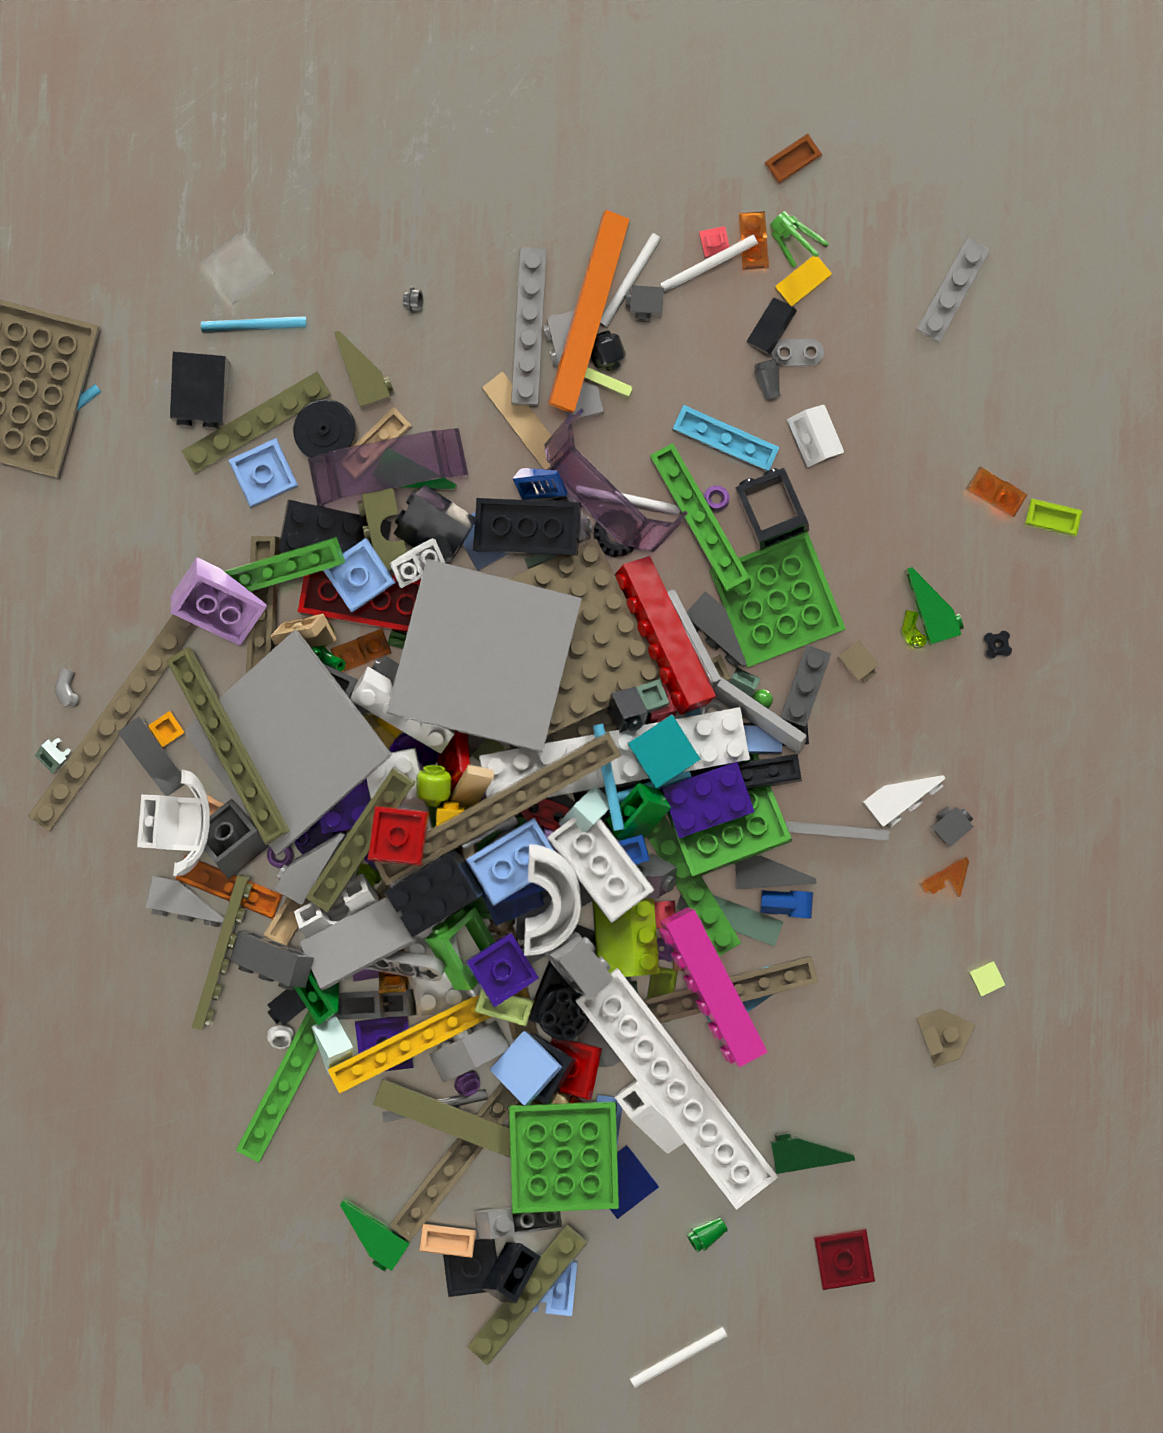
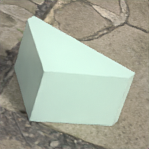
[558,786,609,832]
[311,1016,353,1075]

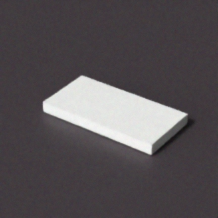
[547,818,655,923]

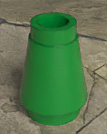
[687,1217,728,1253]

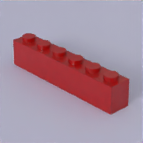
[614,556,716,715]

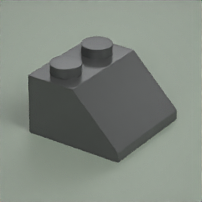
[204,799,269,879]

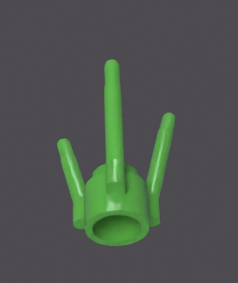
[770,211,828,267]

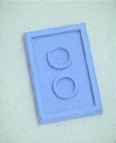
[465,818,554,906]

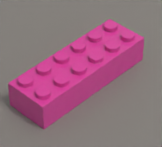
[659,907,768,1067]

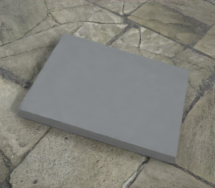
[387,559,582,753]
[184,631,392,855]

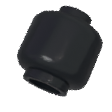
[591,330,626,371]

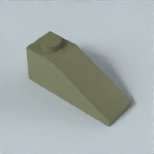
[334,331,394,410]

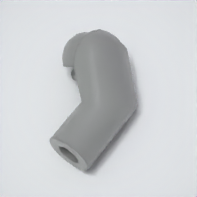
[55,668,79,707]

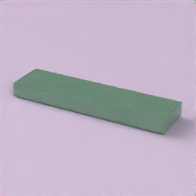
[675,894,783,946]

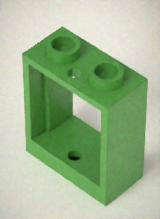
[425,907,495,990]

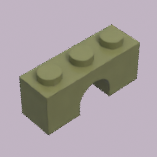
[357,488,406,570]

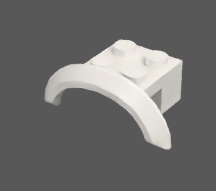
[137,770,210,876]

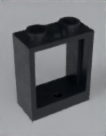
[735,468,809,550]

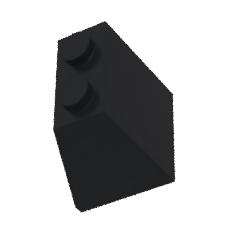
[170,351,231,429]

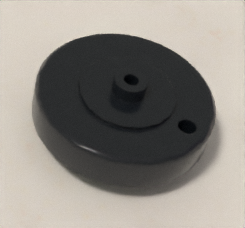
[293,399,357,463]

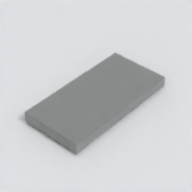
[300,897,417,990]

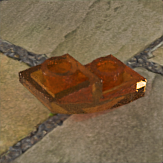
[739,211,769,270]
[966,467,1028,517]
[330,629,391,673]

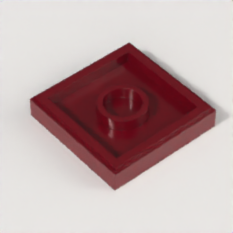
[814,1228,875,1290]

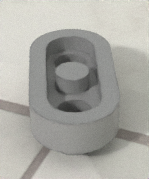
[771,339,824,367]

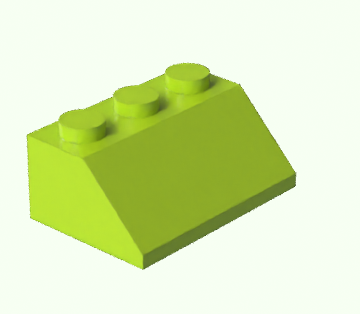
[592,898,660,977]

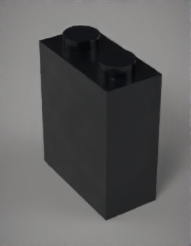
[393,484,477,564]

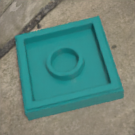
[627,714,701,788]

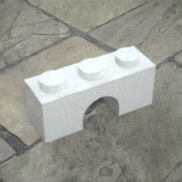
[294,873,380,938]

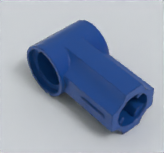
[760,890,814,919]

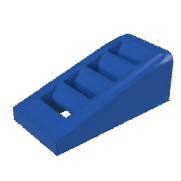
[513,468,568,500]

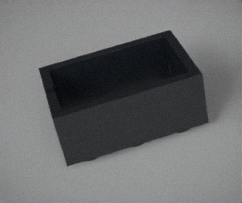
[384,847,485,938]

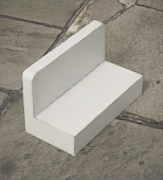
[787,405,844,468]

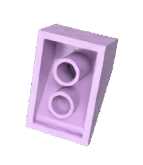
[171,557,266,646]

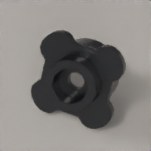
[984,631,1012,659]

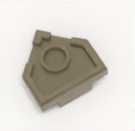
[916,1009,976,1068]

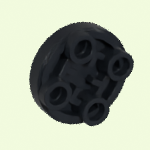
[537,986,589,1041]

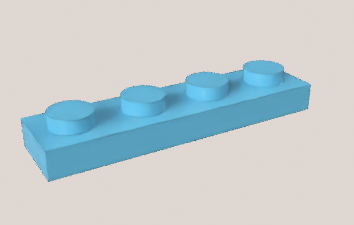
[673,405,780,471]

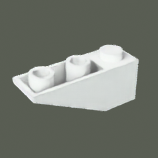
[862,775,946,828]
[615,1080,685,1154]

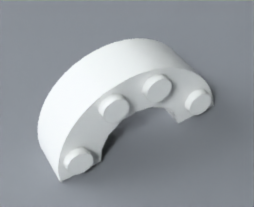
[524,844,581,955]

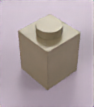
[837,640,879,682]

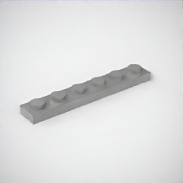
[511,247,546,406]

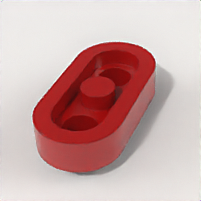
[521,798,570,830]

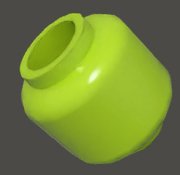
[416,765,451,806]

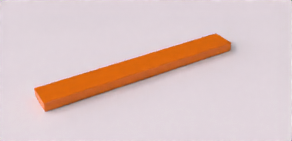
[548,210,630,413]

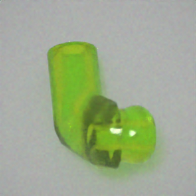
[901,610,927,648]

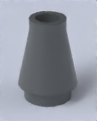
[754,359,781,399]

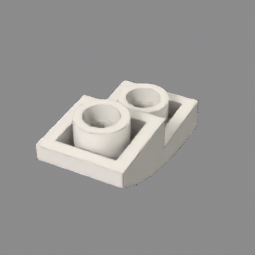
[390,538,445,588]

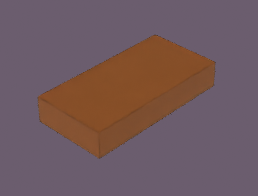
[764,133,822,185]

